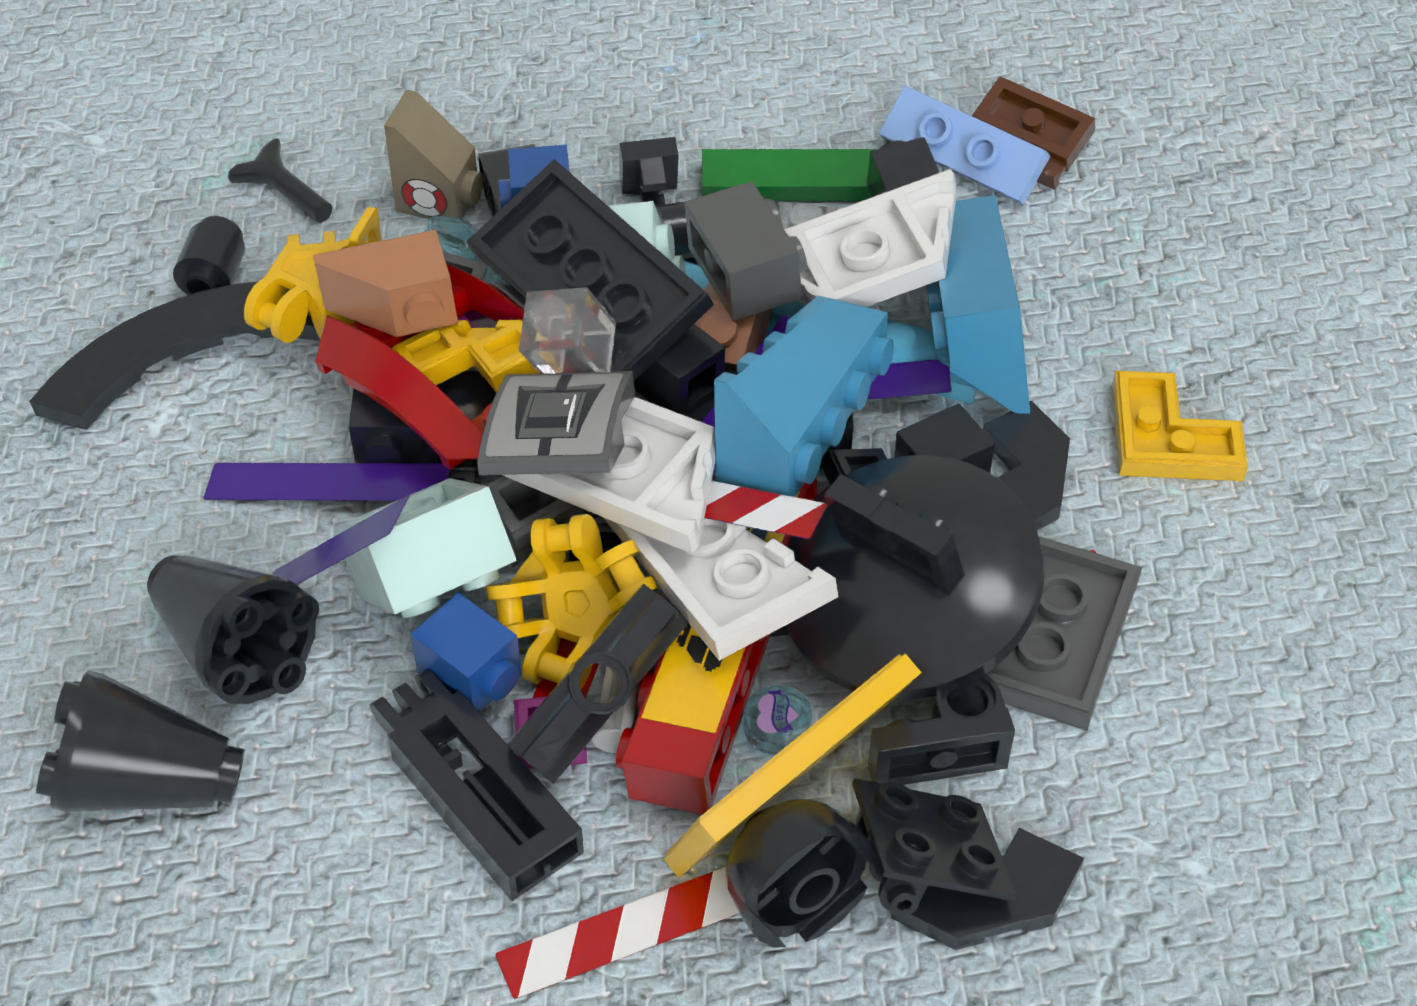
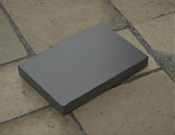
[987,536,1143,730]

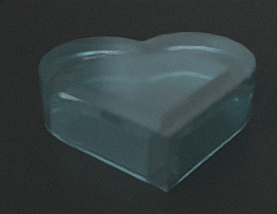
[424,216,490,270]

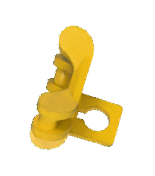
[244,207,382,343]
[486,514,659,690]

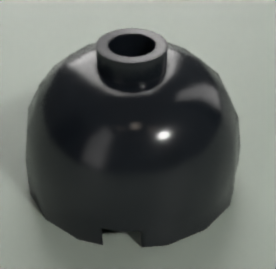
[726,799,876,948]

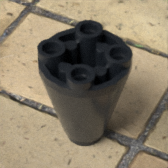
[147,555,319,704]
[36,670,245,812]

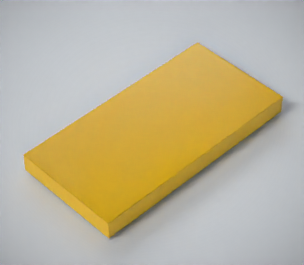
[663,654,922,879]

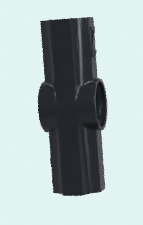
[506,584,689,784]

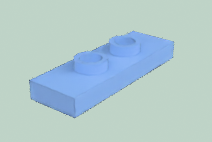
[879,85,1050,206]

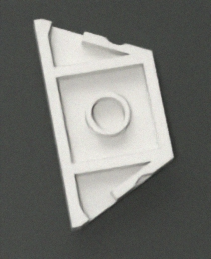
[784,169,957,307]
[503,397,716,554]

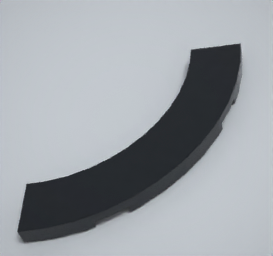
[29,281,321,430]

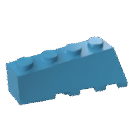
[926,195,1030,413]
[714,295,894,497]

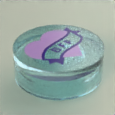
[743,685,812,755]

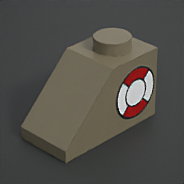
[384,90,483,226]

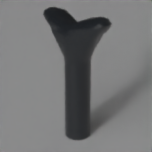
[228,138,333,222]

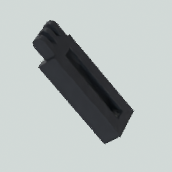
[369,669,584,901]

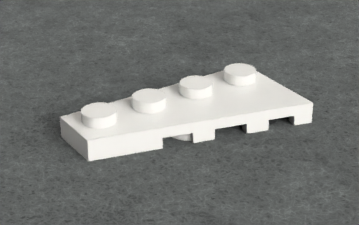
[603,517,839,661]

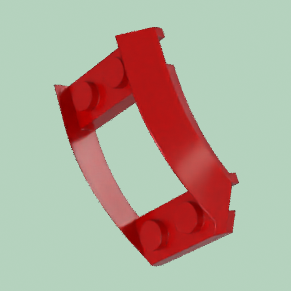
[315,264,592,470]

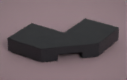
[983,401,1070,530]
[891,828,1084,950]

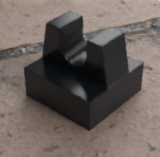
[619,137,679,207]

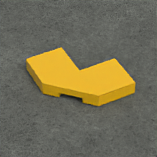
[392,320,554,393]

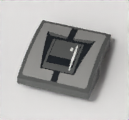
[477,371,635,475]

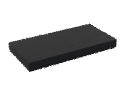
[466,159,714,381]

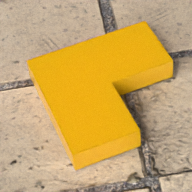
[1112,370,1248,481]

